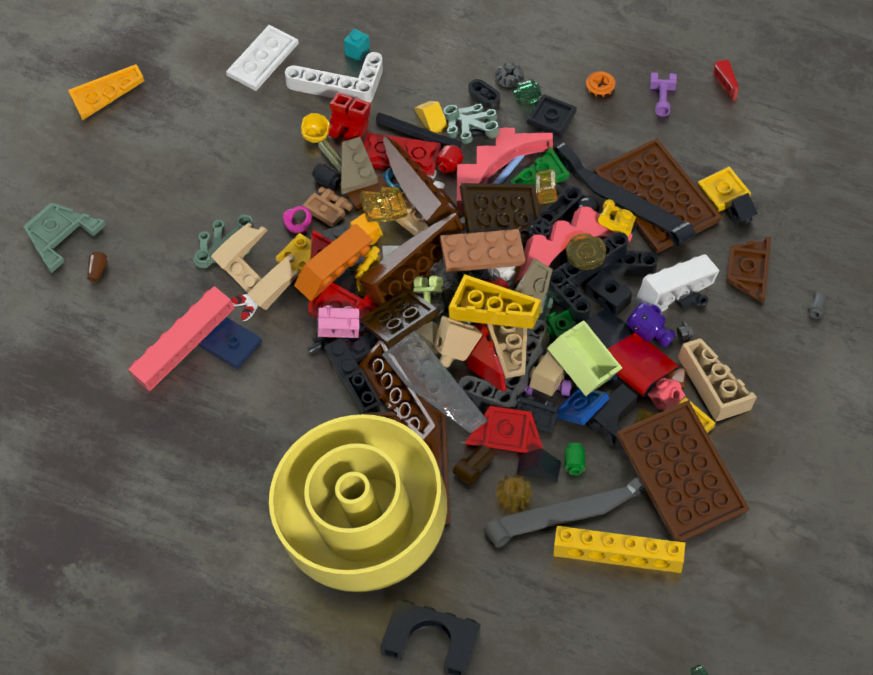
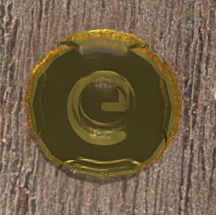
[566,233,606,270]

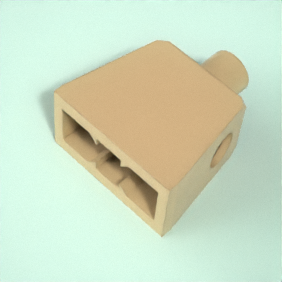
[434,316,482,367]

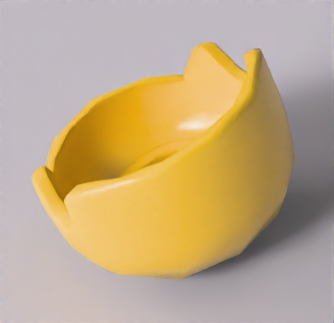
[301,113,330,143]

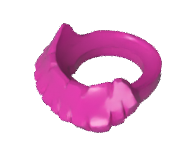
[283,206,312,234]

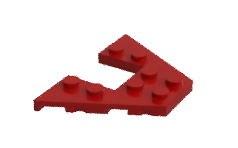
[308,230,378,324]

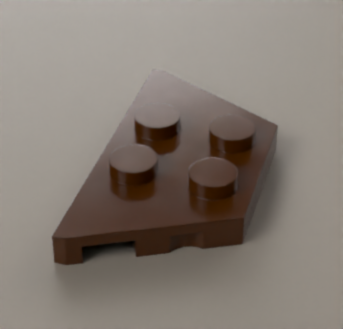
[726,236,771,303]

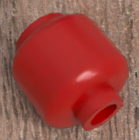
[436,145,464,173]

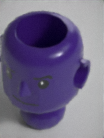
[626,302,676,347]

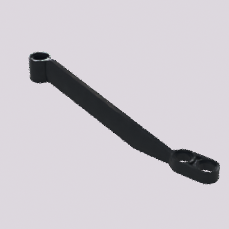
[554,143,696,246]

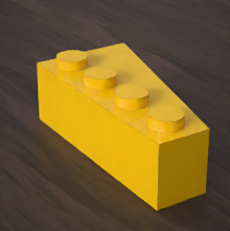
[449,274,541,329]

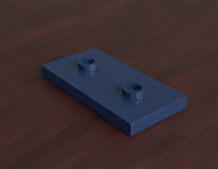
[196,300,262,370]

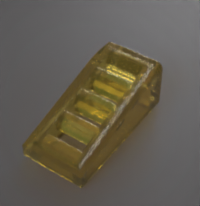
[536,169,558,204]

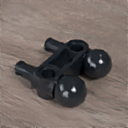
[539,180,600,236]

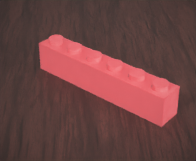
[128,286,235,392]

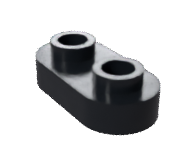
[468,79,501,108]

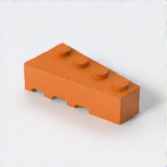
[294,224,373,301]

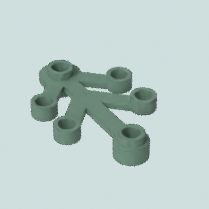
[443,104,500,144]
[193,215,253,268]

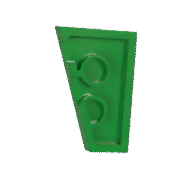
[510,147,569,192]

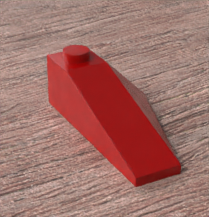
[464,323,506,392]

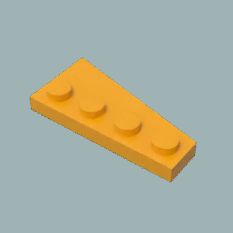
[68,64,144,121]

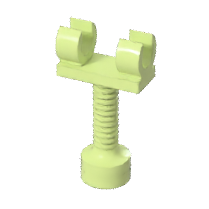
[413,276,443,322]

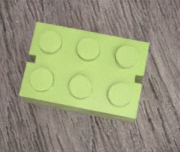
[547,320,622,396]

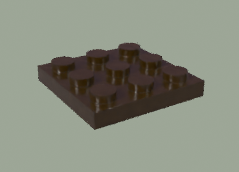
[359,288,439,348]

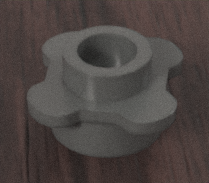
[677,321,693,342]

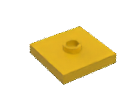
[697,166,751,212]

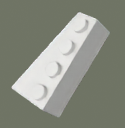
[634,254,720,312]

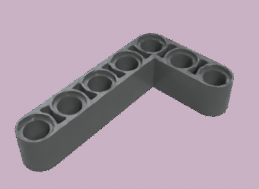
[459,320,551,409]

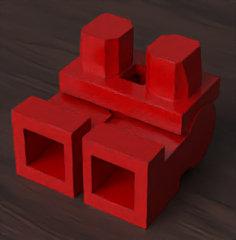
[329,92,371,141]

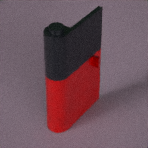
[570,308,679,397]

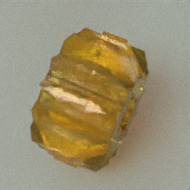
[496,473,532,511]

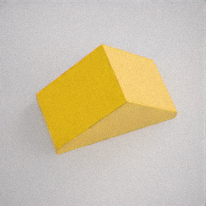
[414,101,448,133]

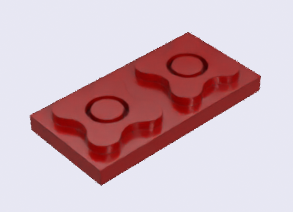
[364,132,441,176]

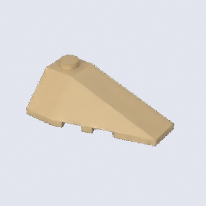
[485,324,527,378]

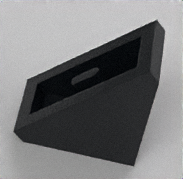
[517,448,561,481]

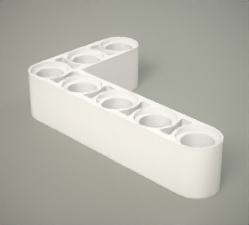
[285,52,383,102]

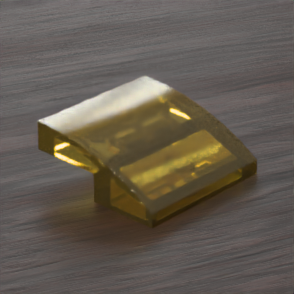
[359,187,408,222]

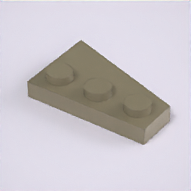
[341,137,378,194]
[515,258,553,320]

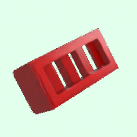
[713,60,739,100]

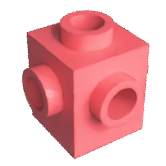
[647,378,685,410]

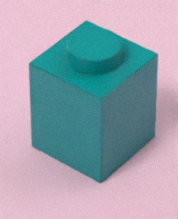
[344,29,370,62]

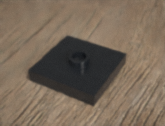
[527,94,577,137]

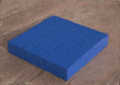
[558,387,610,425]

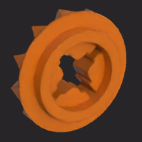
[586,71,616,97]

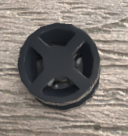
[528,218,552,238]

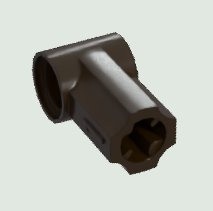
[453,445,494,486]

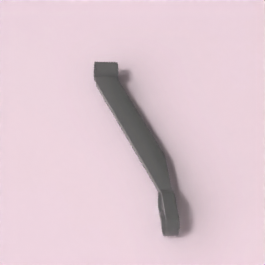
[483,476,646,548]

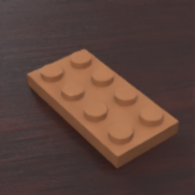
[440,229,526,272]

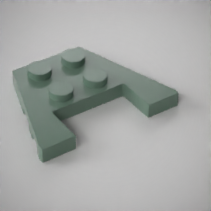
[23,202,106,273]

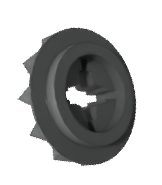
[495,63,524,88]

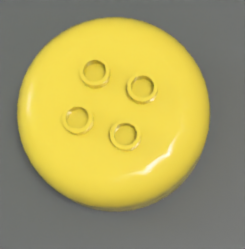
[269,414,447,592]

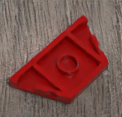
[465,406,544,453]

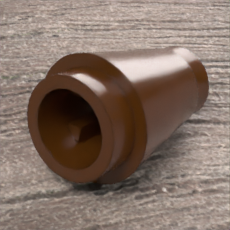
[87,251,108,282]

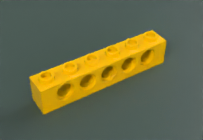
[553,526,685,573]

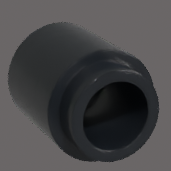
[312,163,341,189]

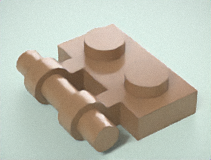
[302,186,353,228]

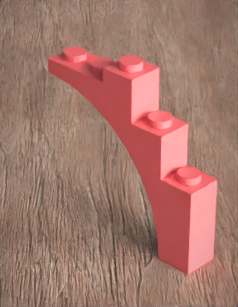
[456,127,553,212]
[515,207,632,284]

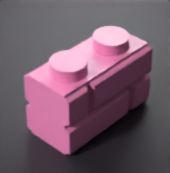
[318,306,359,338]

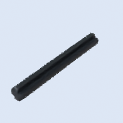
[375,112,462,149]

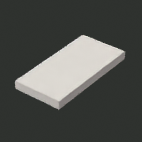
[226,25,299,91]

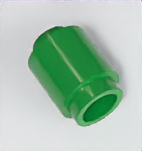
[564,443,586,475]

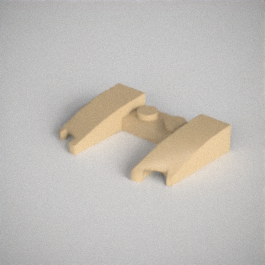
[211,223,299,310]

